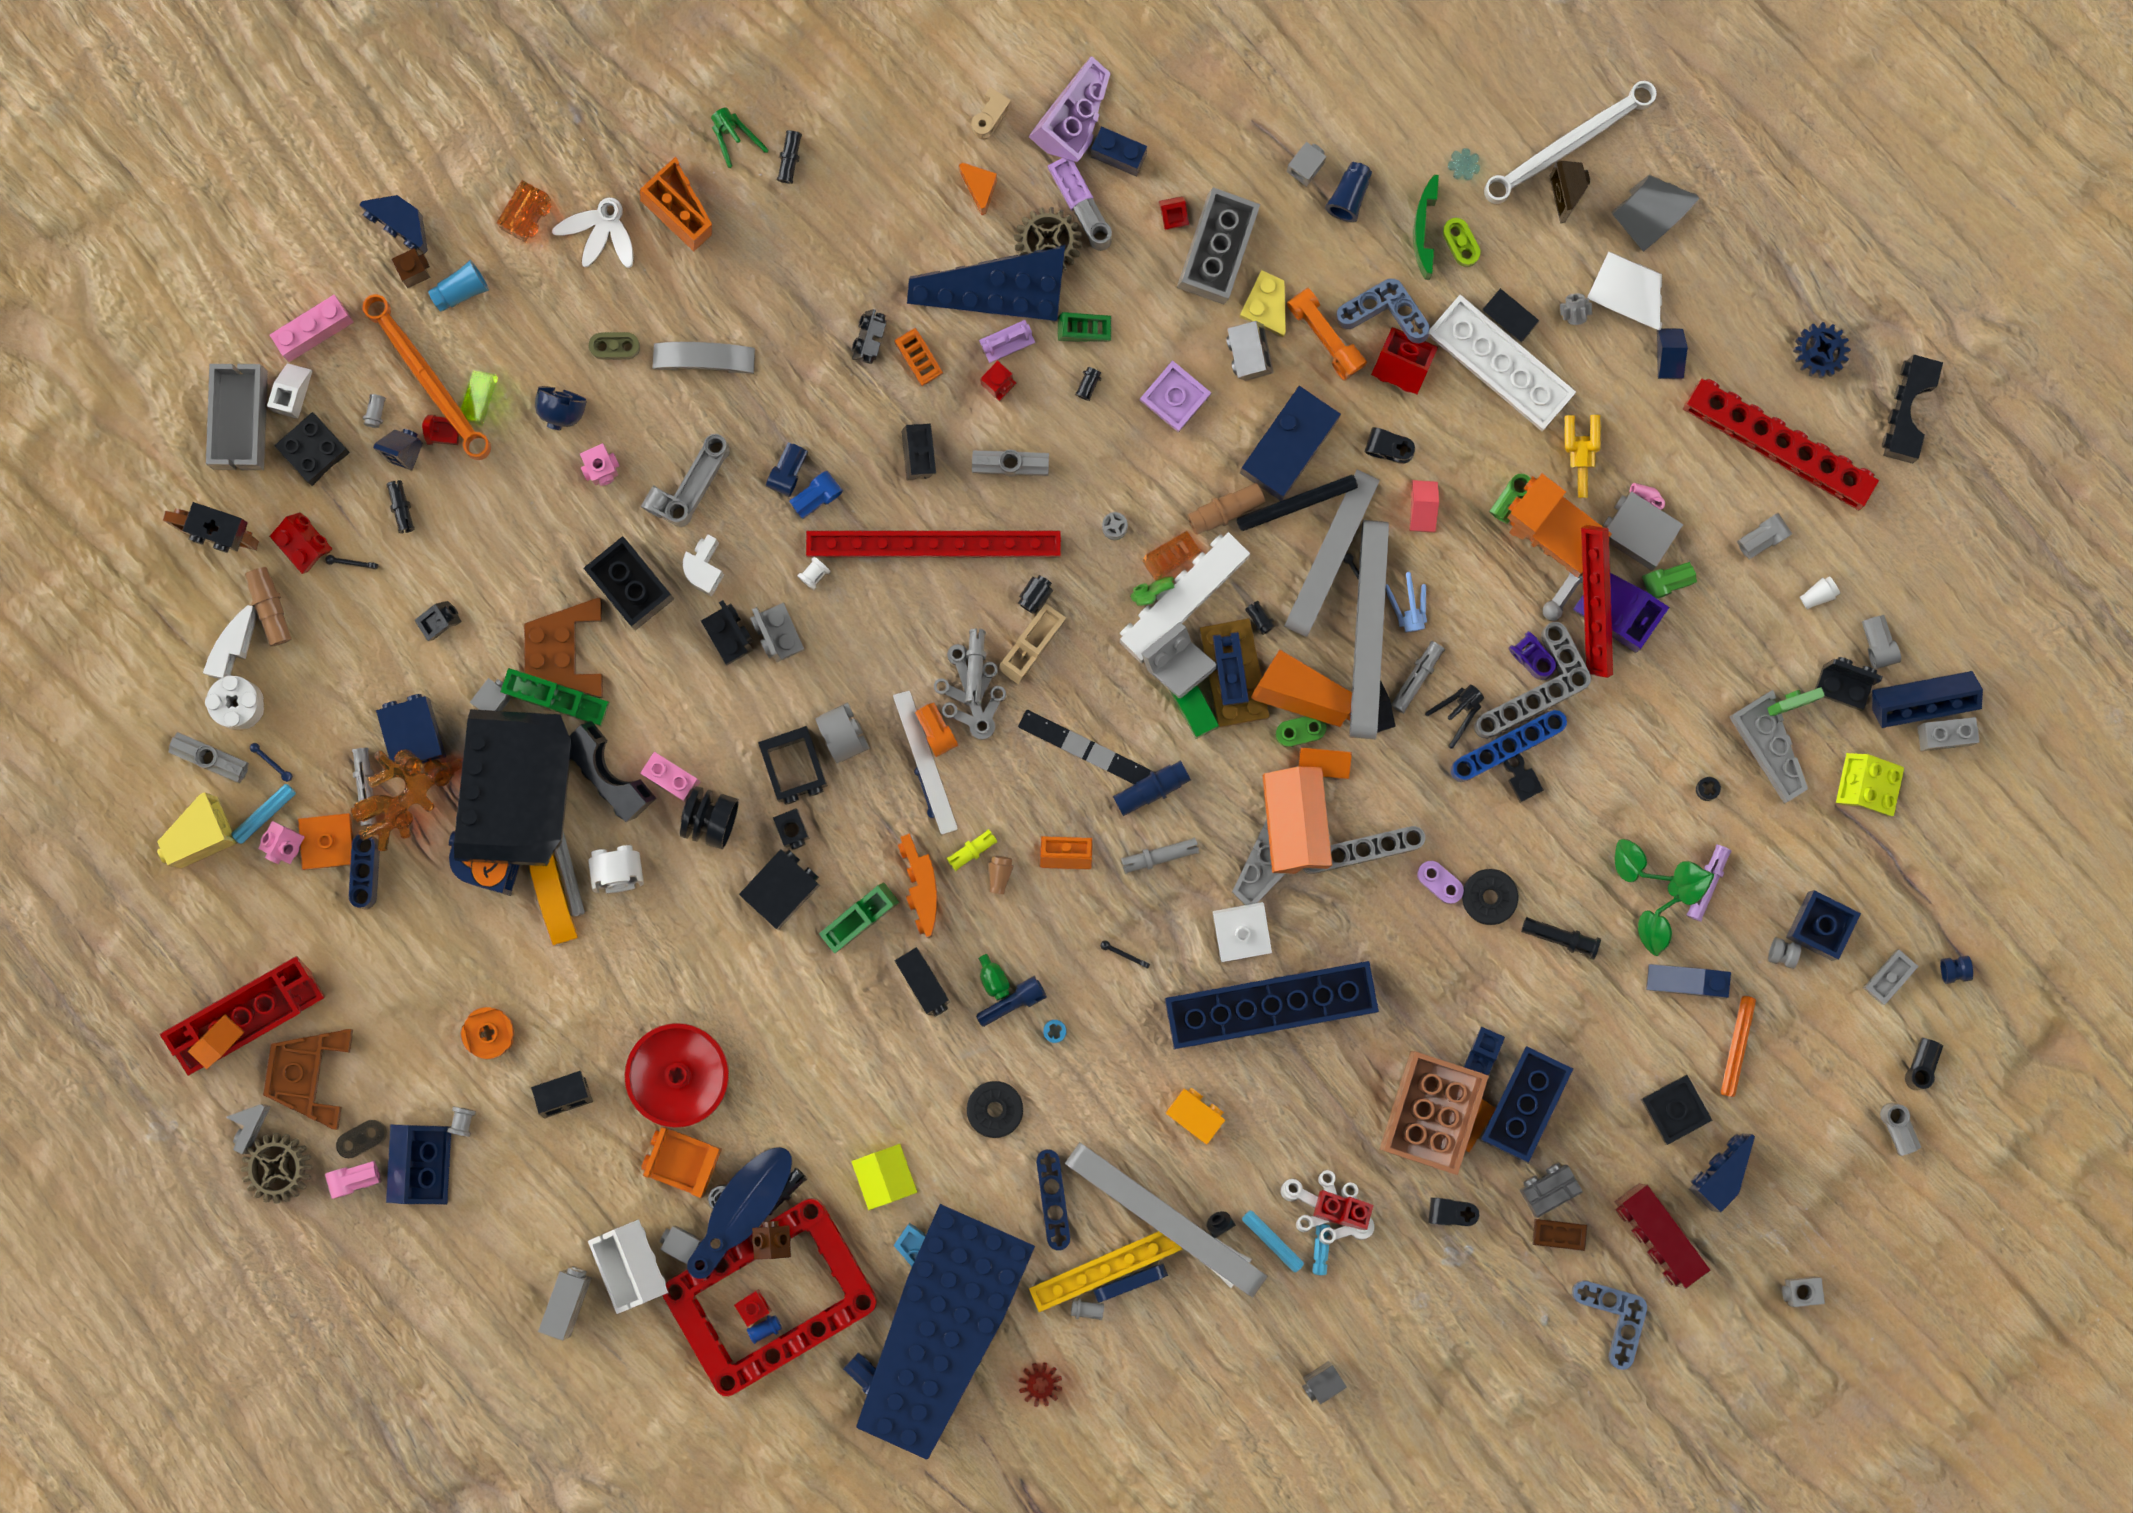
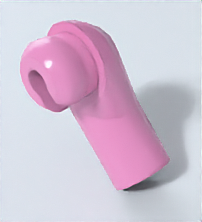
[1630,483,1665,510]

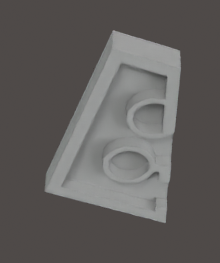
[1232,819,1286,905]

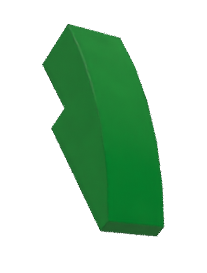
[1169,685,1219,740]
[819,883,900,954]

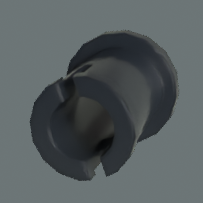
[1075,367,1102,401]
[1245,601,1275,635]

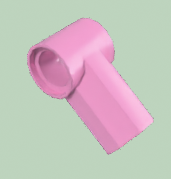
[325,1161,381,1199]

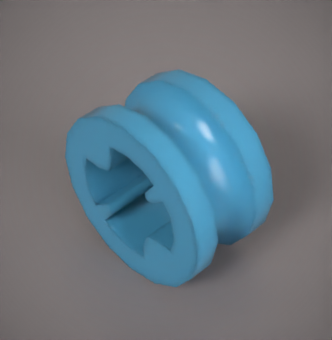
[1043,1020,1066,1043]

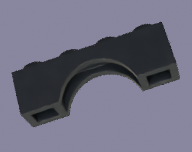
[1882,355,1943,464]
[569,721,657,822]

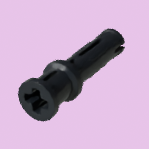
[1521,917,1601,960]

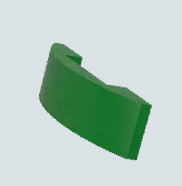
[1413,175,1439,280]

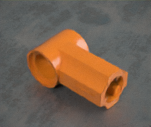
[915,702,959,757]

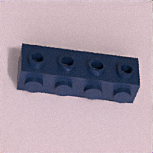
[1872,671,1983,728]

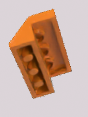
[1262,766,1332,874]

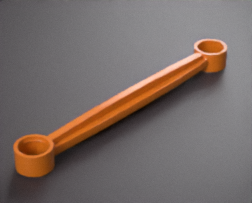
[363,294,491,460]

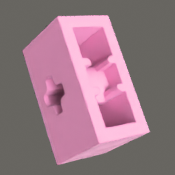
[640,752,700,802]

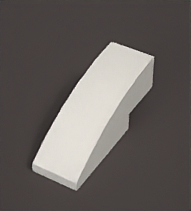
[203,605,258,679]

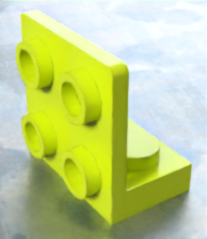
[1836,753,1904,816]

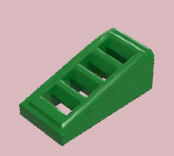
[1058,312,1111,342]

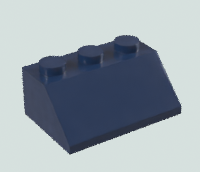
[386,1124,451,1205]

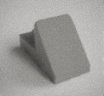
[226,1104,271,1154]

